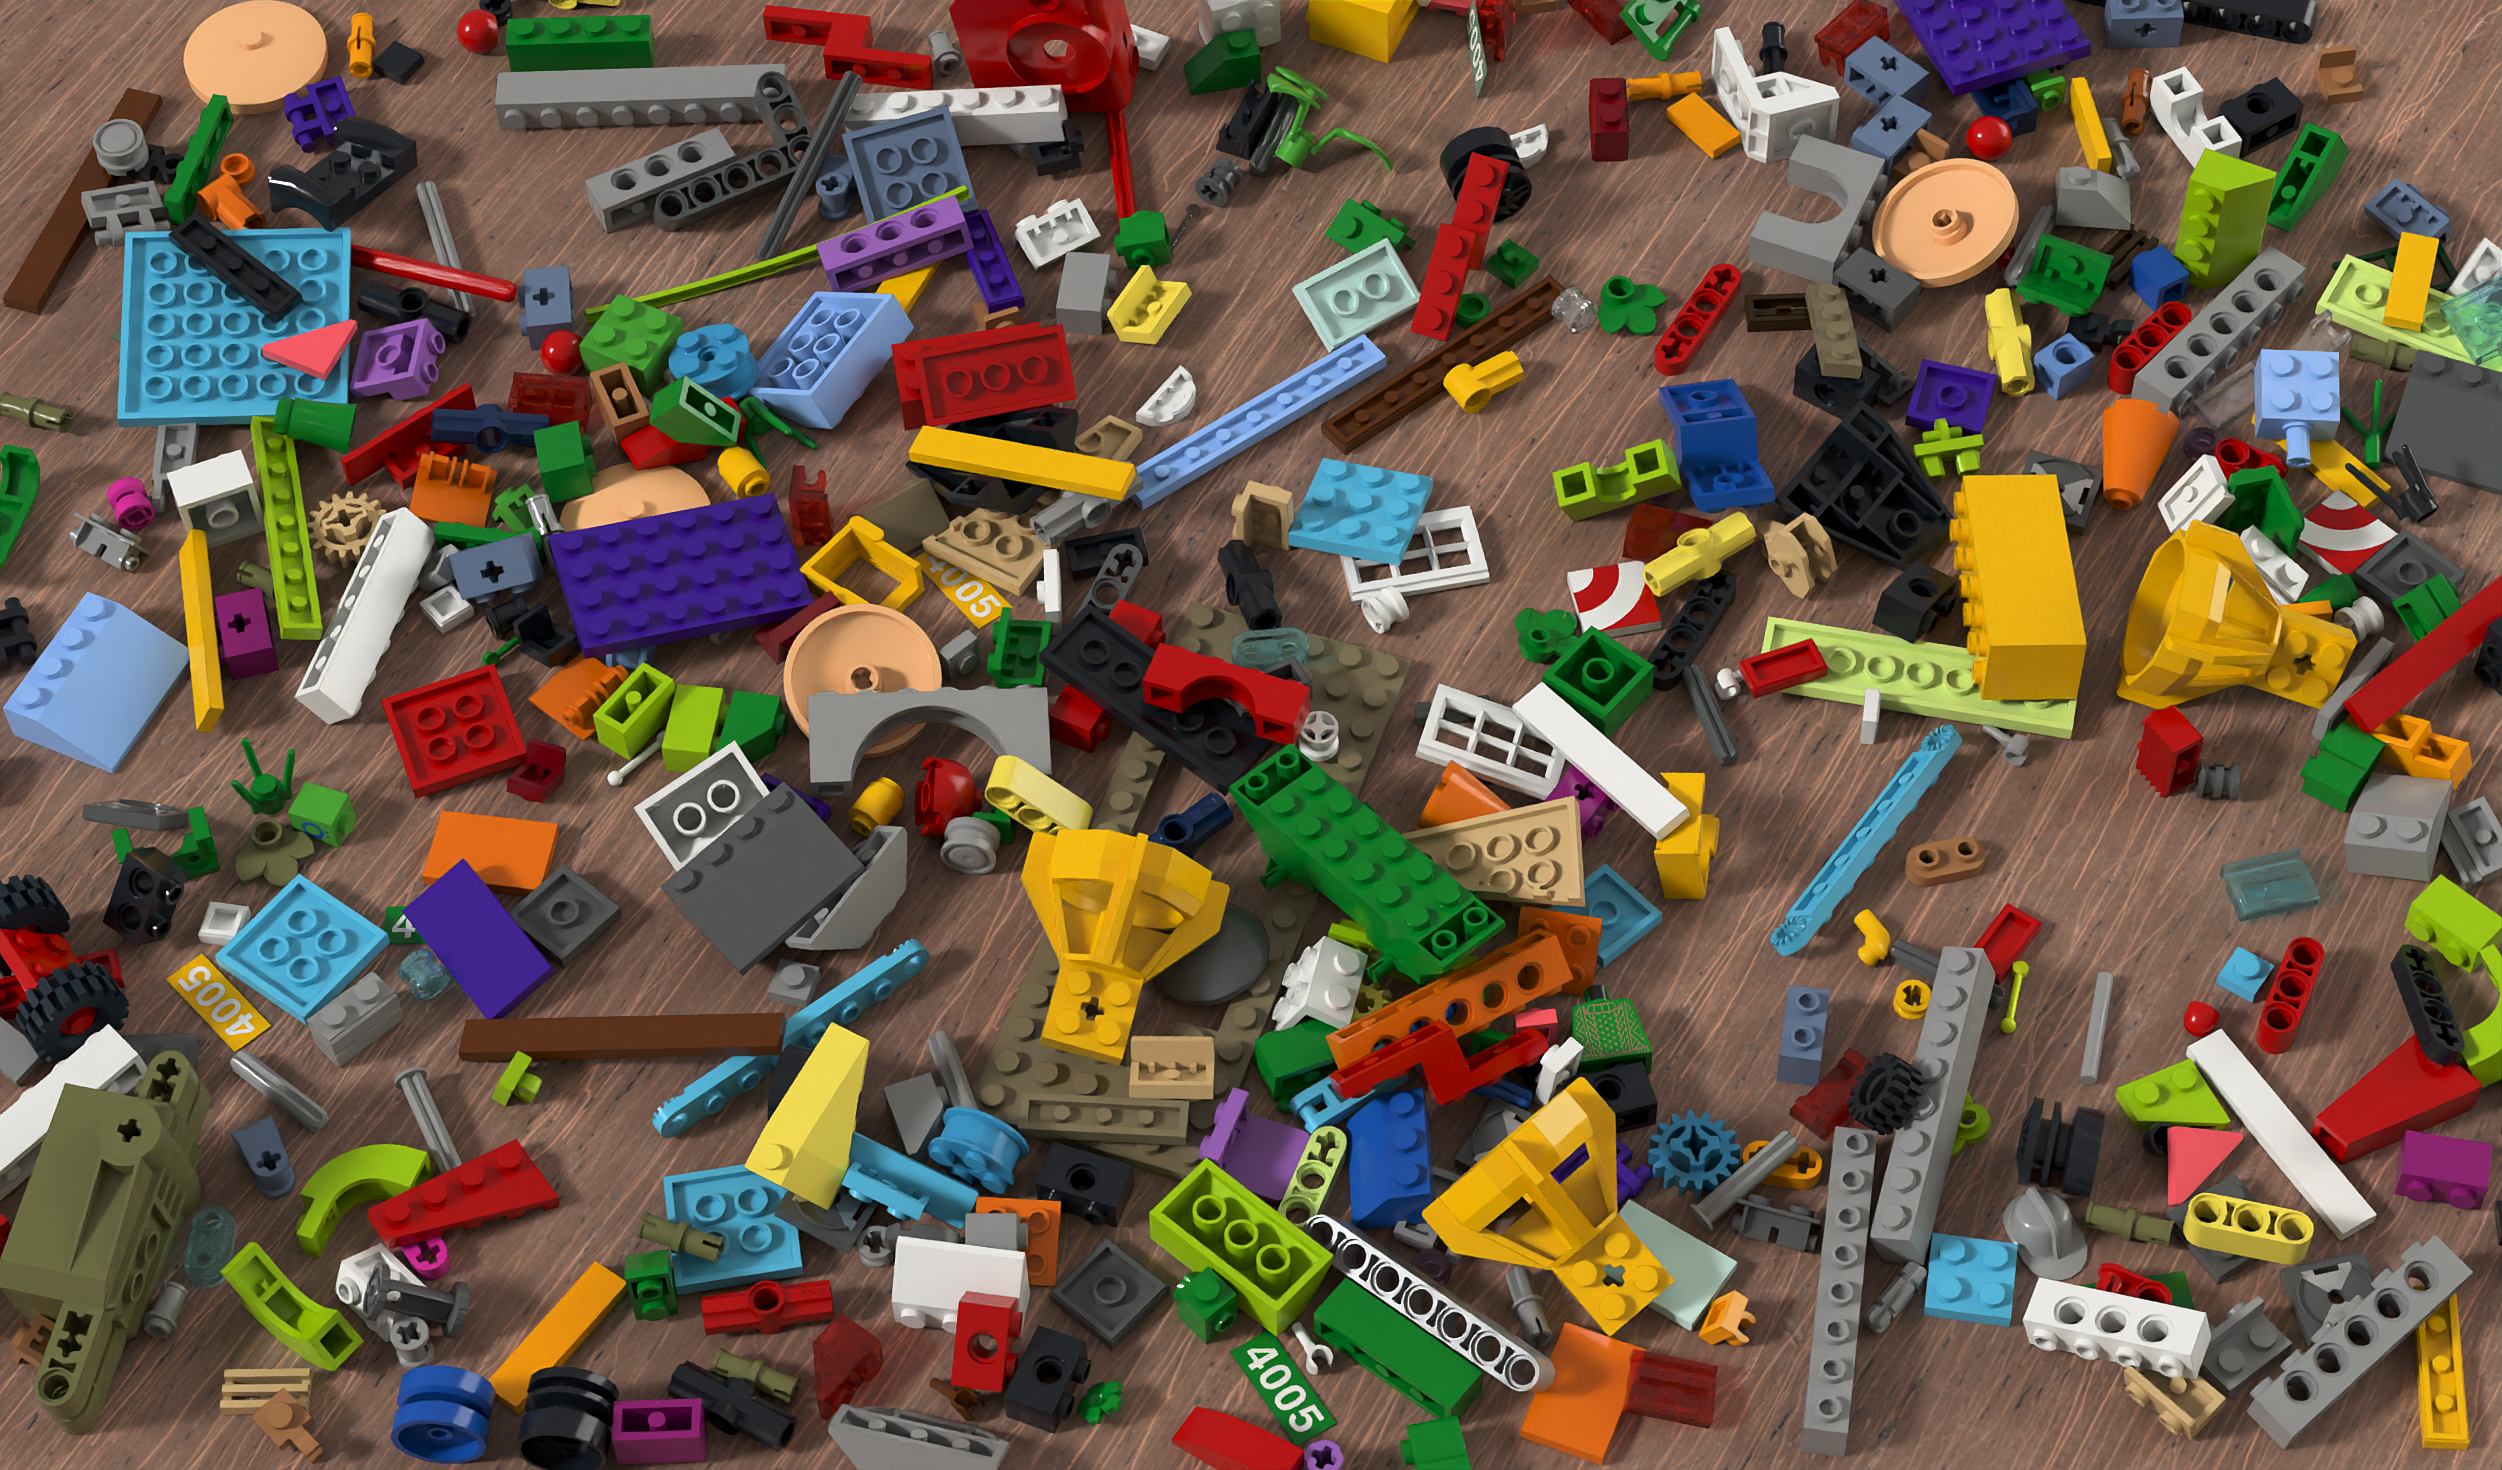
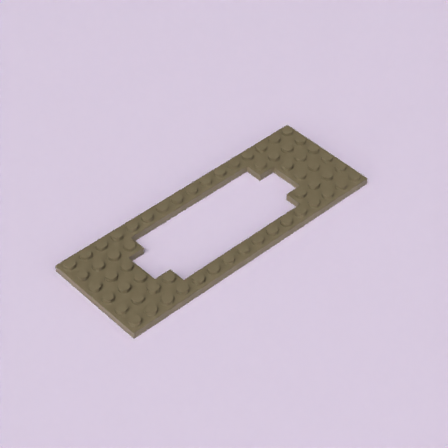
[973,601,1412,1182]

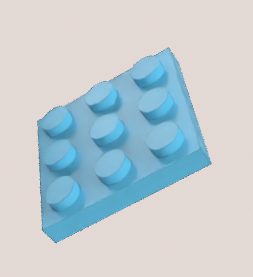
[1288,458,1433,566]
[215,874,390,1026]
[663,1164,804,1295]

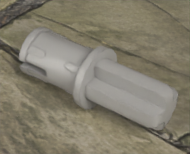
[2100,117,2140,181]
[1506,1266,1553,1348]

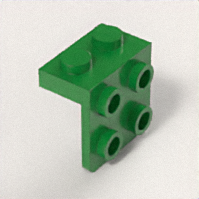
[2016,233,2114,317]
[2216,465,2305,559]

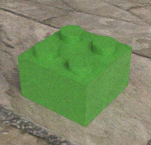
[579,294,685,399]

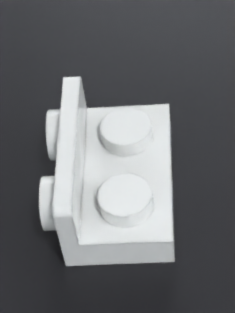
[1011,198,1101,271]
[334,1243,426,1342]

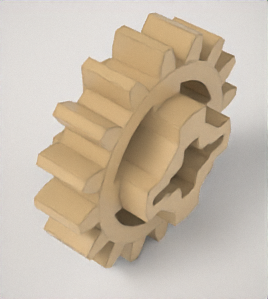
[307,491,387,568]

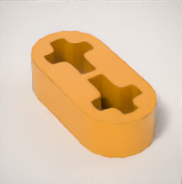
[1741,1140,1822,1190]

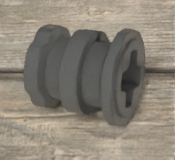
[1195,157,1243,207]
[2195,759,2241,800]

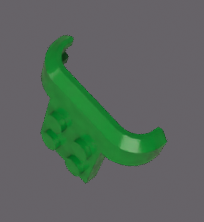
[0,444,40,570]

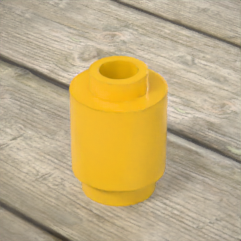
[718,446,770,499]
[848,777,905,837]

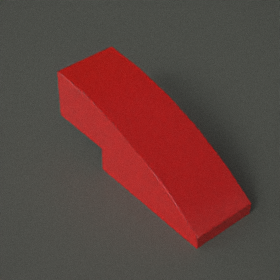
[621,396,748,471]
[1172,1406,1304,1470]

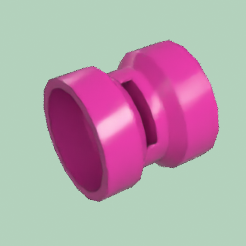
[106,477,155,531]

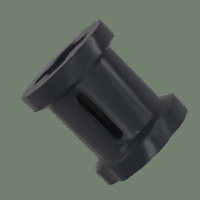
[483,593,529,640]

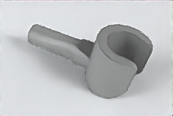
[1982,724,2029,767]

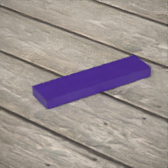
[963,209,1025,314]

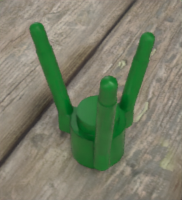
[738,396,818,470]
[231,738,295,815]

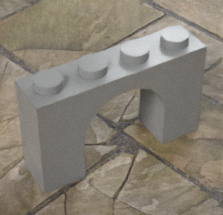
[1748,134,1888,284]

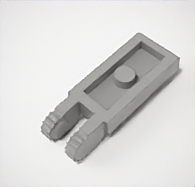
[151,423,200,513]

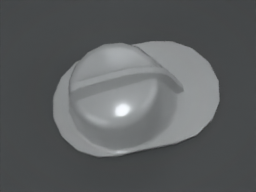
[2003,1186,2088,1281]

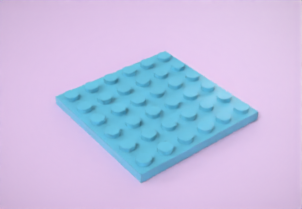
[117,227,352,427]

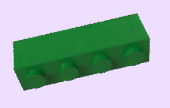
[505,15,656,72]
[1314,1277,1483,1420]

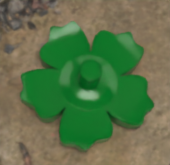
[1077,1380,1124,1426]

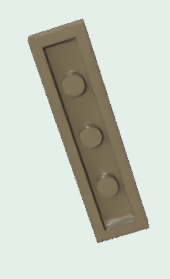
[1805,283,1863,379]
[1018,1092,1190,1146]

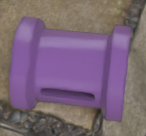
[1304,1439,1344,1470]

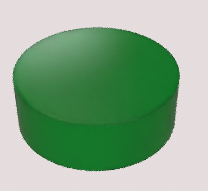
[1454,293,1491,329]

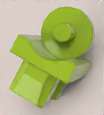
[1911,418,1984,483]

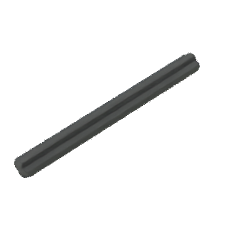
[755,71,863,261]

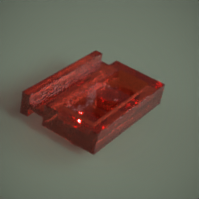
[1624,1349,1718,1429]

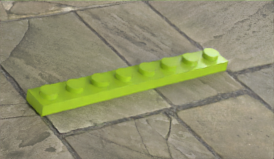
[250,416,323,640]

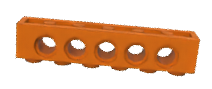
[1325,928,1573,1086]

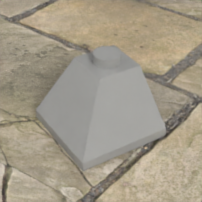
[2055,166,2131,230]

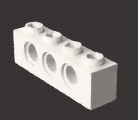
[2023,1277,2211,1380]

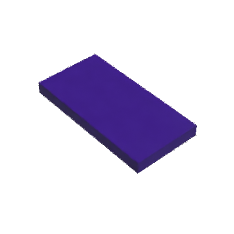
[402,858,556,1019]

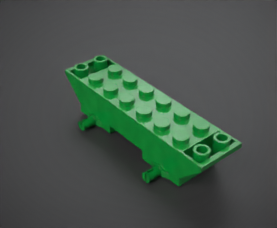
[1229,743,1506,986]

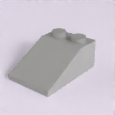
[2344,772,2454,881]

